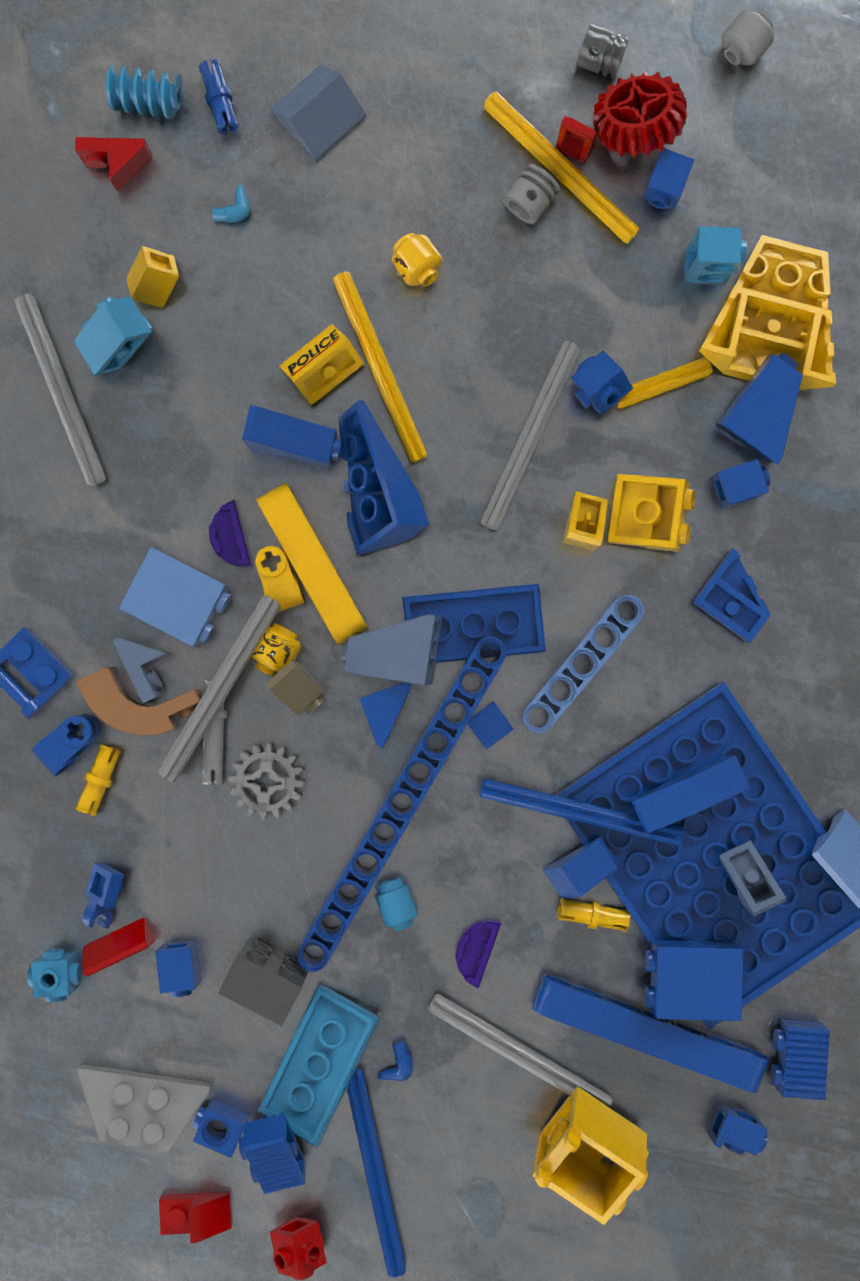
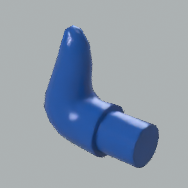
[377,1040,413,1081]

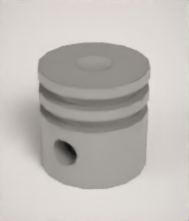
[503,164,560,225]

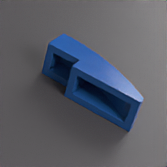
[631,755,750,833]

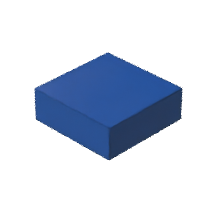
[468,701,514,749]

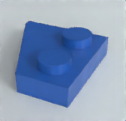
[692,548,771,643]

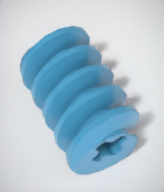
[106,64,183,119]

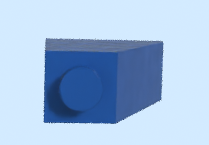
[717,353,803,464]
[242,405,342,469]

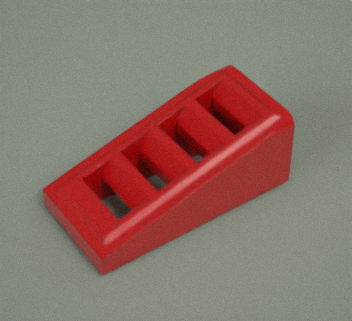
[555,116,597,165]

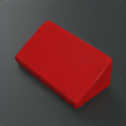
[82,918,155,977]

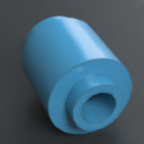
[374,876,418,931]

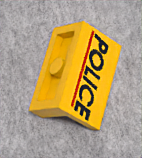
[279,324,365,406]

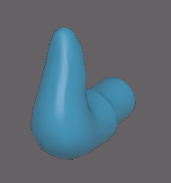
[212,185,250,223]

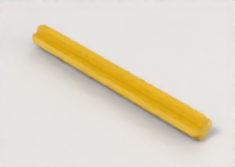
[484,92,639,244]
[333,271,427,463]

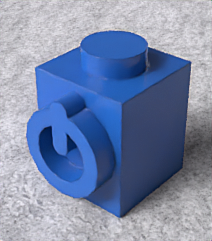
[571,350,633,415]

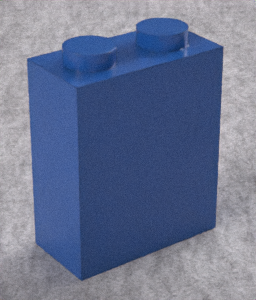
[645,940,743,1021]

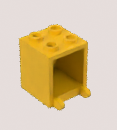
[532,1086,649,1225]

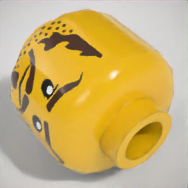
[391,233,442,287]
[251,623,301,677]

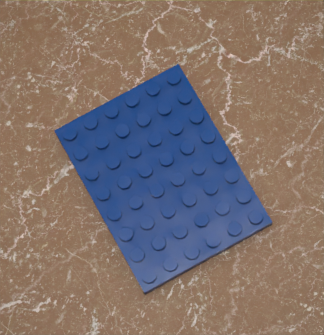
[554,682,860,1030]

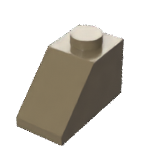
[265,660,326,715]

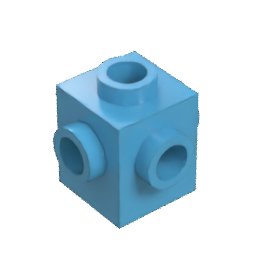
[27,949,82,1002]

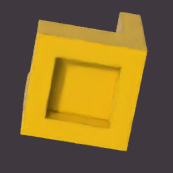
[127,246,179,308]

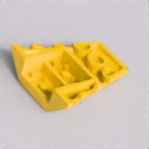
[699,235,836,390]

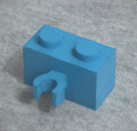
[74,296,152,376]

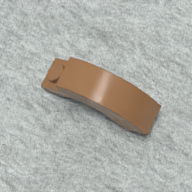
[76,667,203,735]

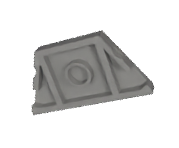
[77,1064,213,1152]

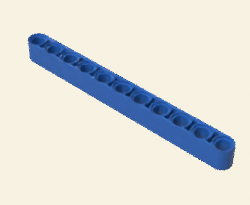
[297,636,506,972]

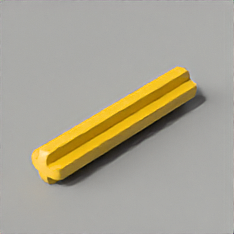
[616,357,713,409]

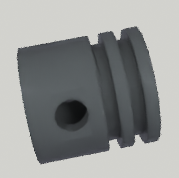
[576,24,629,79]

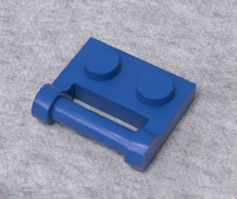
[0,627,75,720]

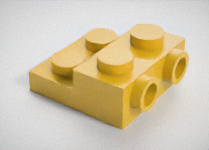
[608,474,695,552]

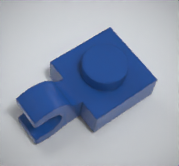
[82,863,124,929]

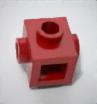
[270,1216,327,1280]

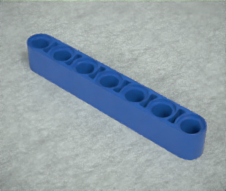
[532,975,769,1093]

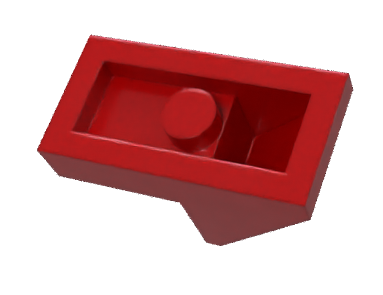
[75,137,152,190]
[159,1191,232,1244]

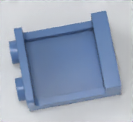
[119,547,231,648]

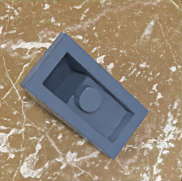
[112,638,171,704]
[719,840,787,916]

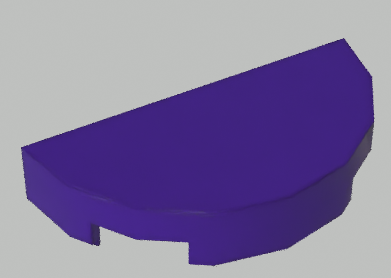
[209,500,253,567]
[455,919,501,989]

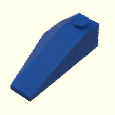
[338,400,430,555]

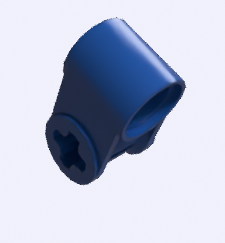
[32,714,101,777]

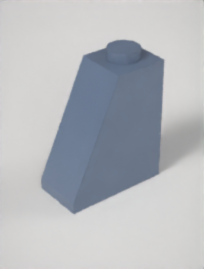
[341,614,442,685]

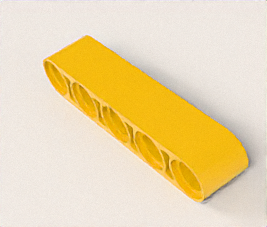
[256,482,368,645]

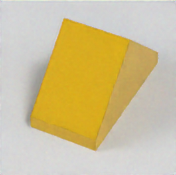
[562,491,608,551]

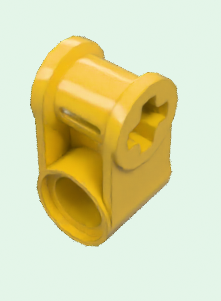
[255,546,305,613]

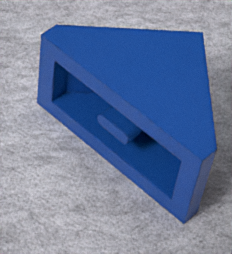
[360,682,413,748]
[543,837,619,898]

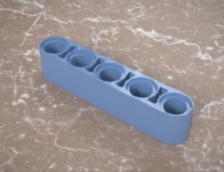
[521,595,644,733]

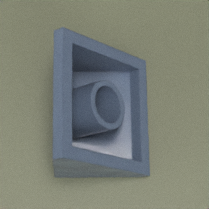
[270,64,366,161]

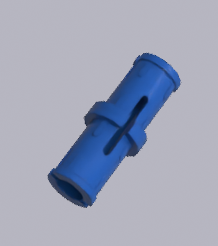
[199,59,239,135]

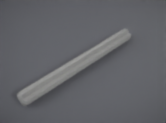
[15,293,106,486]
[480,341,580,530]
[158,595,280,782]
[428,994,613,1108]

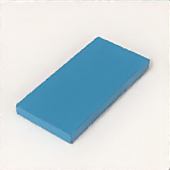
[258,984,381,1147]

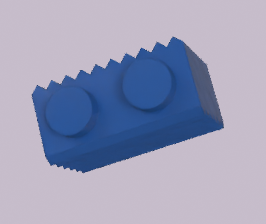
[771,1019,830,1100]
[239,1112,306,1194]

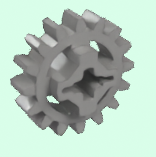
[228,743,305,820]

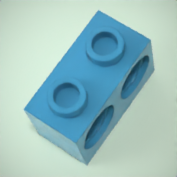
[685,226,747,284]

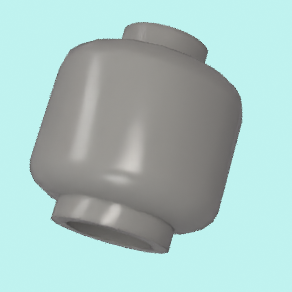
[722,10,774,66]

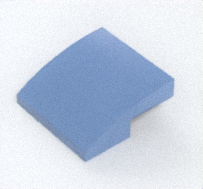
[811,809,860,908]

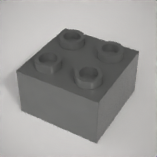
[218,940,308,1027]

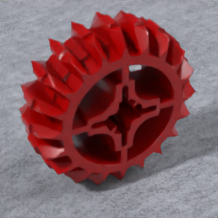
[593,71,687,159]

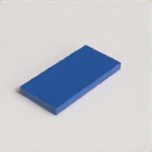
[402,584,546,663]

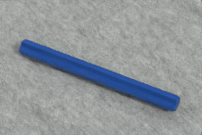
[479,779,685,846]
[347,1069,406,1278]

